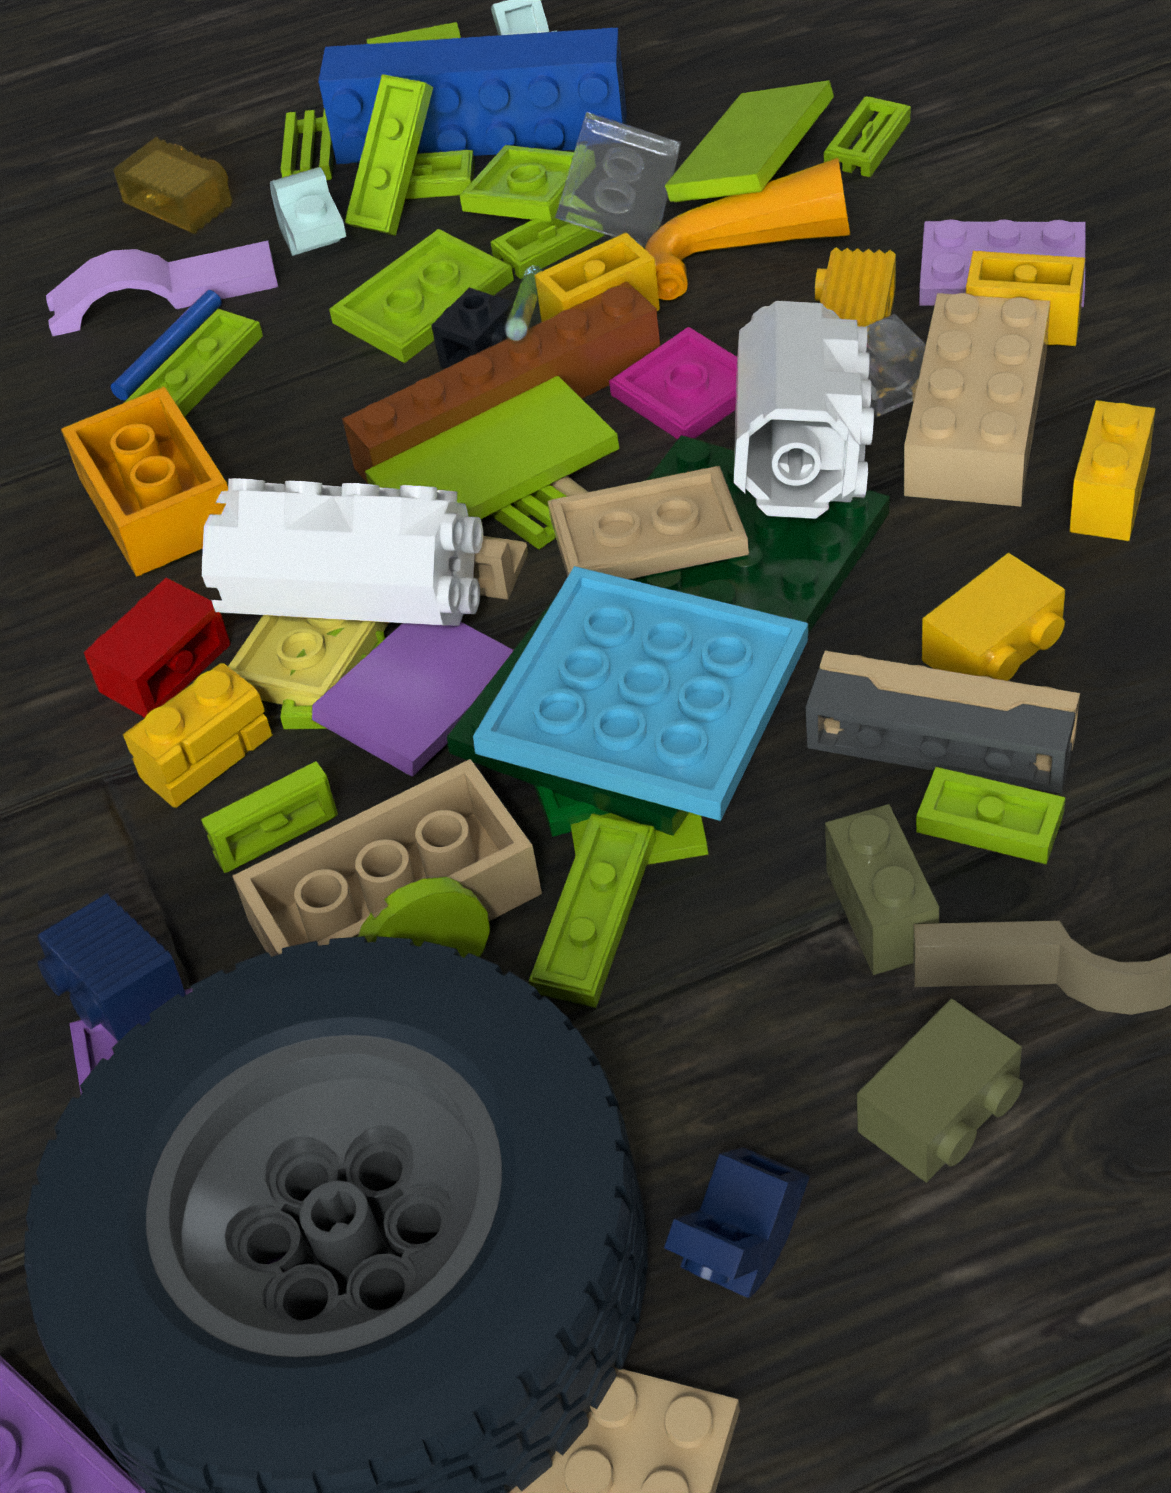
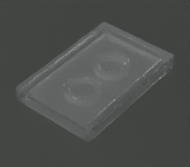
[555,112,681,247]

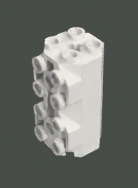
[734,301,874,519]
[202,478,483,626]

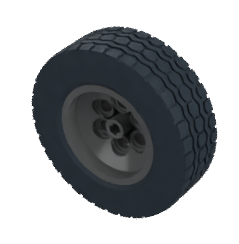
[24,936,648,1493]

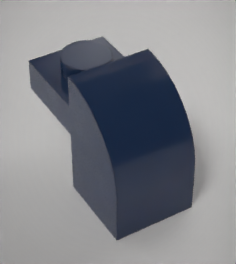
[664,1147,810,1298]

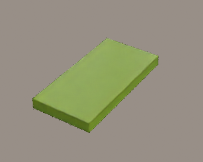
[665,80,834,202]
[365,376,619,519]

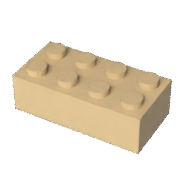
[904,293,1050,507]
[232,759,542,957]

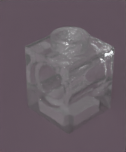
[865,314,926,417]

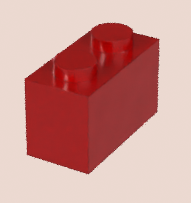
[83,578,231,718]

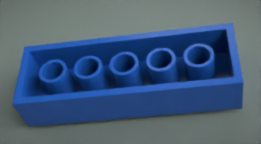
[318,28,627,164]

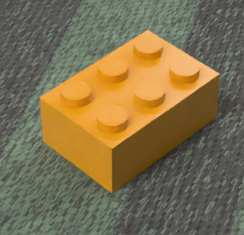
[61,386,228,577]

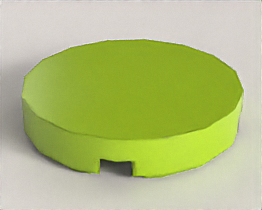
[358,877,490,958]

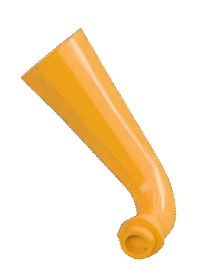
[645,158,850,300]

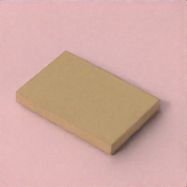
[548,466,749,579]

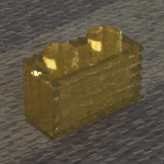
[113,136,232,234]

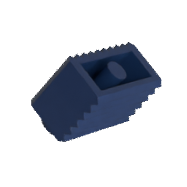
[37,893,186,1041]

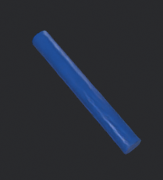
[111,290,222,401]

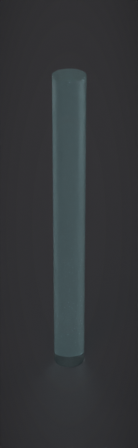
[505,265,543,340]

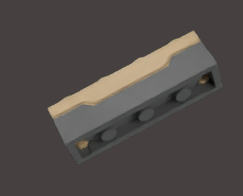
[806,651,1080,794]

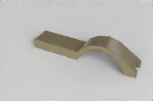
[913,921,1171,1015]

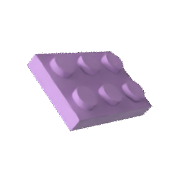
[919,219,1085,307]

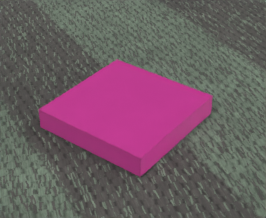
[609,327,737,439]

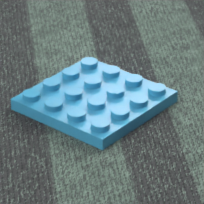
[473,566,808,821]

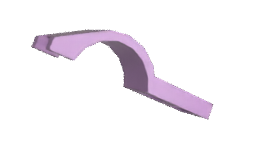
[46,241,278,336]

